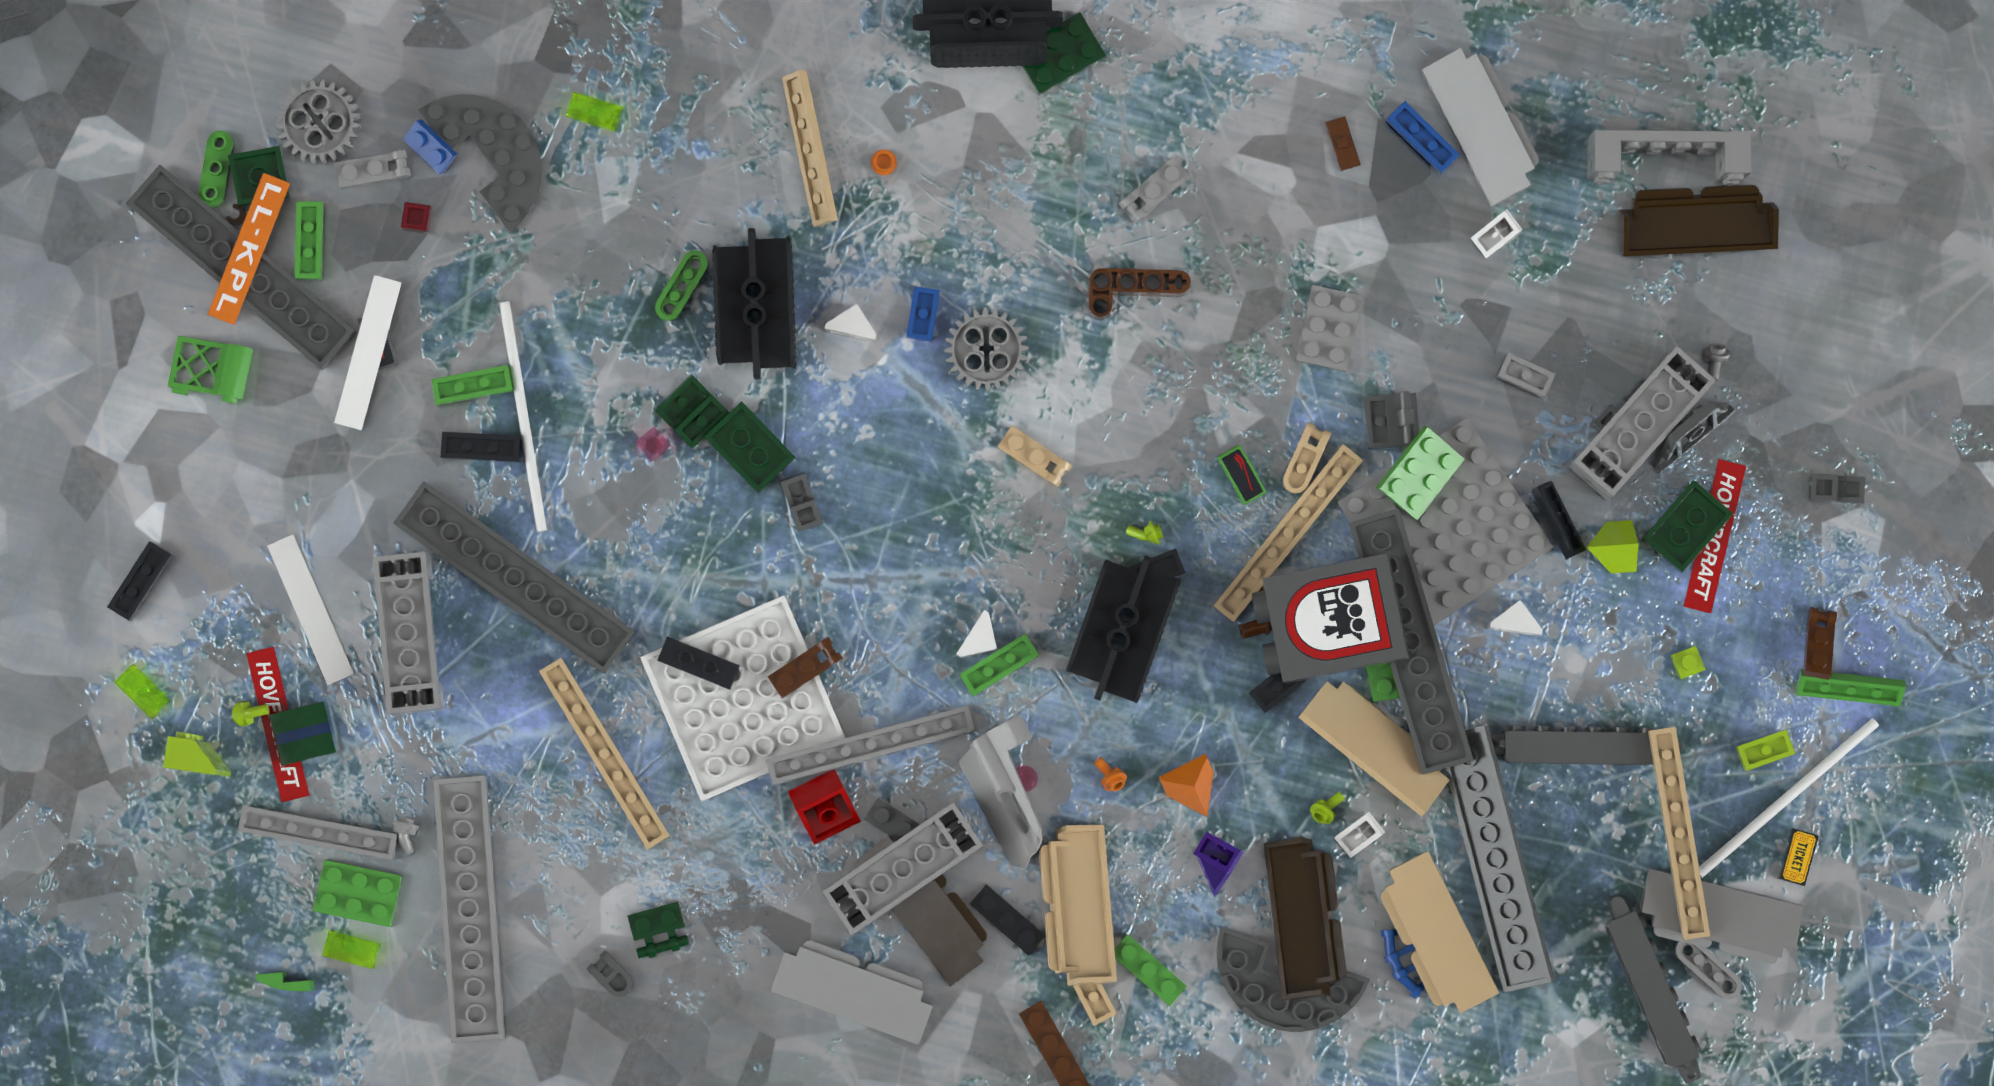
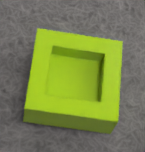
[1670,646,1706,680]

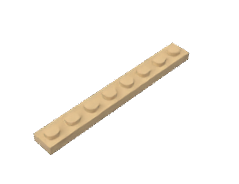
[1213,444,1363,622]
[539,658,670,850]
[1648,727,1710,940]

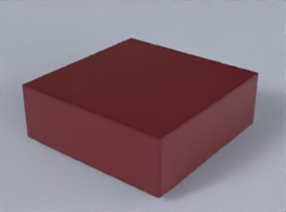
[401,202,431,232]

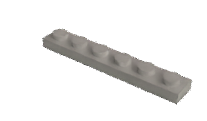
[238,805,399,860]

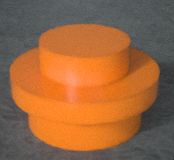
[871,150,897,176]

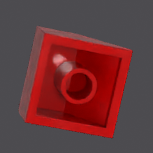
[787,769,861,845]

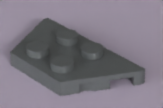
[1653,401,1736,474]

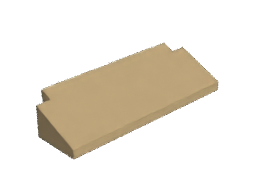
[1298,681,1449,817]
[1039,825,1117,986]
[1381,851,1500,1014]

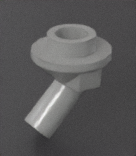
[1704,343,1730,382]
[392,817,419,855]

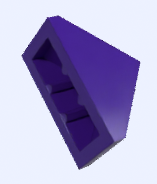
[1193,831,1243,897]

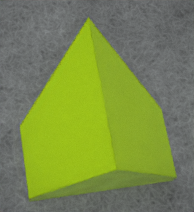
[1587,520,1639,574]

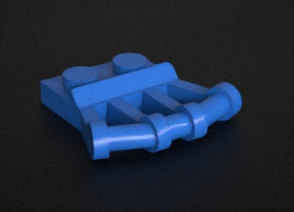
[1381,929,1425,999]

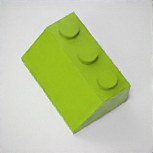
[163,732,231,777]

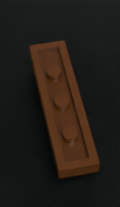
[1018,1001,1090,1086]

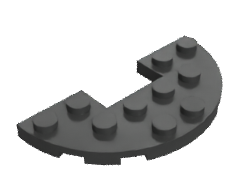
[418,95,543,234]
[1216,926,1370,1032]

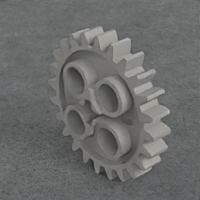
[276,80,361,164]
[944,307,1029,392]

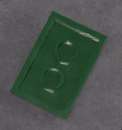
[1022,12,1106,96]
[704,401,796,494]
[1642,480,1733,573]

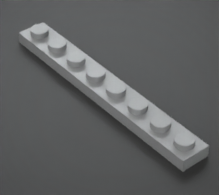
[766,705,975,786]

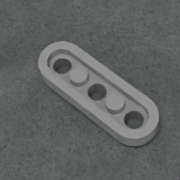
[1674,941,1742,999]

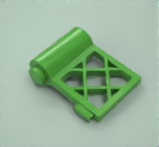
[168,336,253,404]

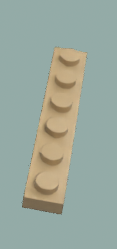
[782,70,838,227]

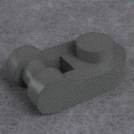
[586,950,633,997]

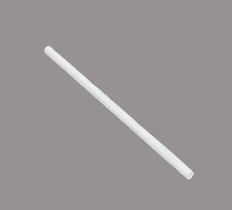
[499,301,547,532]
[1699,718,1879,878]

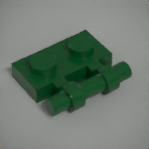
[627,901,690,959]

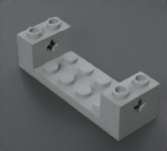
[1587,130,1751,186]
[1568,346,1716,501]
[373,551,445,716]
[822,802,983,935]

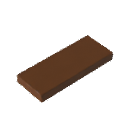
[1325,116,1361,171]

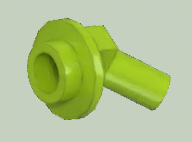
[1126,520,1164,545]
[232,701,269,727]
[1310,791,1346,824]

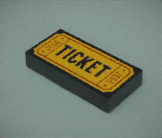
[1778,828,1819,886]

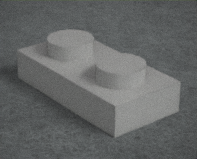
[1497,352,1556,398]

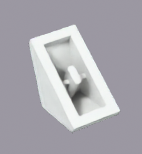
[1471,209,1523,258]
[825,304,877,343]
[1487,600,1543,636]
[956,610,997,658]
[1334,812,1385,858]

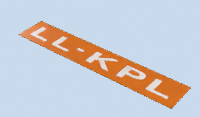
[207,173,290,325]

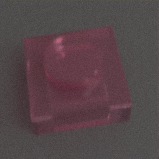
[635,426,672,463]

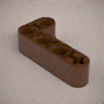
[1088,268,1191,321]

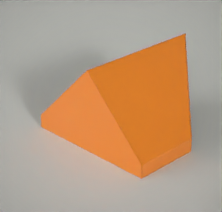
[1159,754,1214,817]

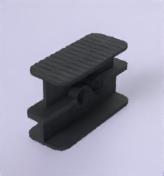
[913,0,1063,68]
[712,228,797,380]
[1066,556,1181,703]

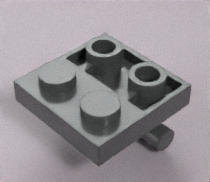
[1363,391,1419,449]

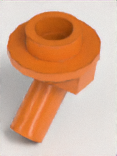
[1093,756,1127,791]

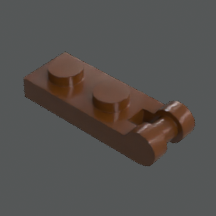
[1803,607,1837,680]
[767,637,843,699]

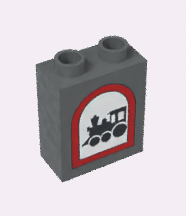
[1252,553,1410,683]

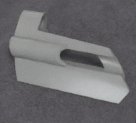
[959,715,1042,868]

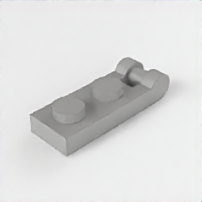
[335,150,411,189]
[1119,157,1190,223]

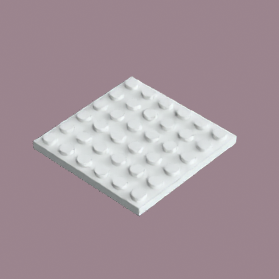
[640,595,846,802]

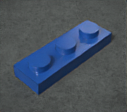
[1386,101,1460,174]

